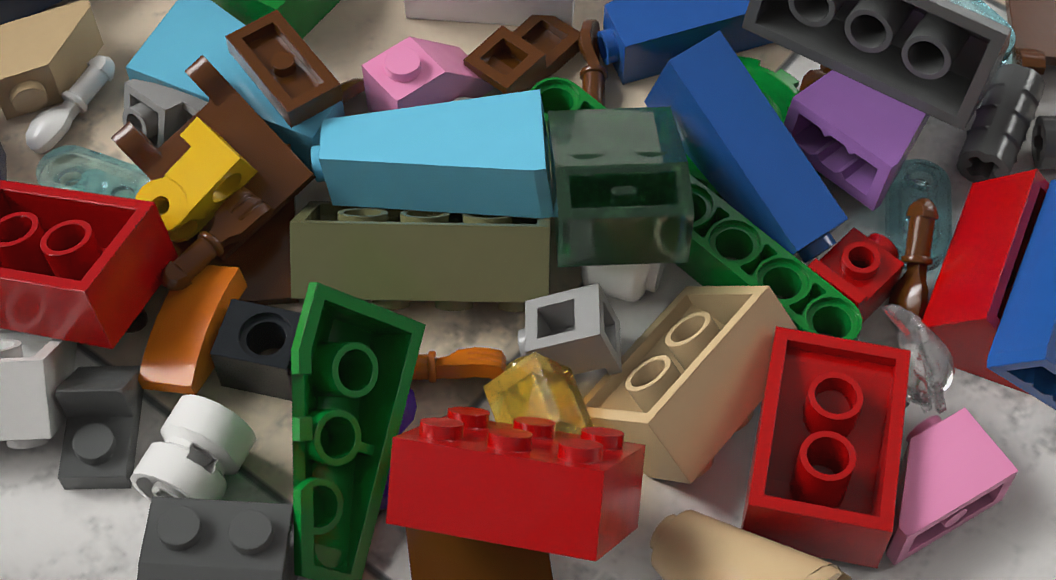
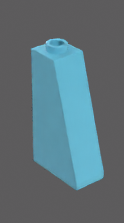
[126,0,345,172]
[311,89,555,219]

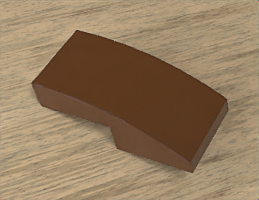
[463,15,580,94]

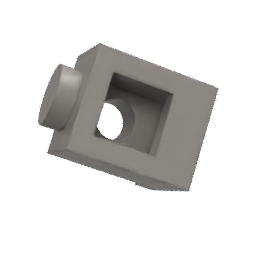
[518,283,622,382]

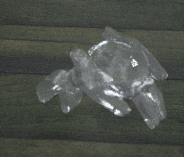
[882,304,955,414]

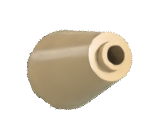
[650,510,852,580]

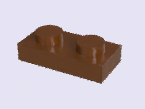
[225,10,343,128]

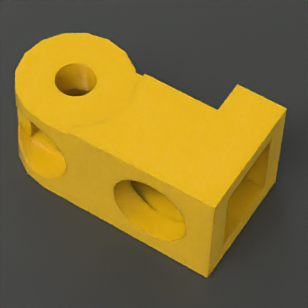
[135,117,258,243]

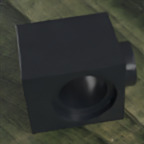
[210,299,301,401]

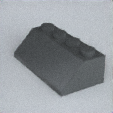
[742,0,1012,131]

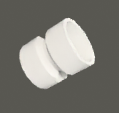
[130,394,257,502]

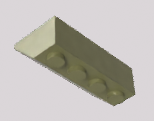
[290,201,551,312]

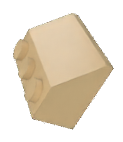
[569,286,798,484]

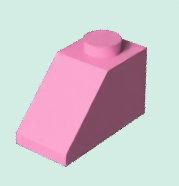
[361,36,494,113]
[886,407,1018,565]

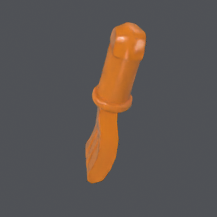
[412,347,506,383]

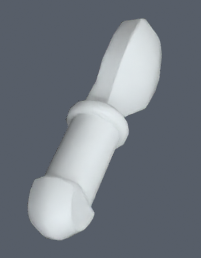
[26,55,115,154]

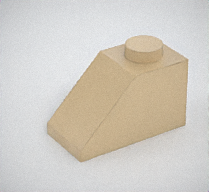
[0,0,104,120]

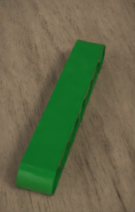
[531,77,863,341]

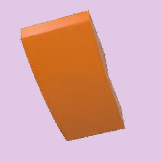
[138,265,248,395]

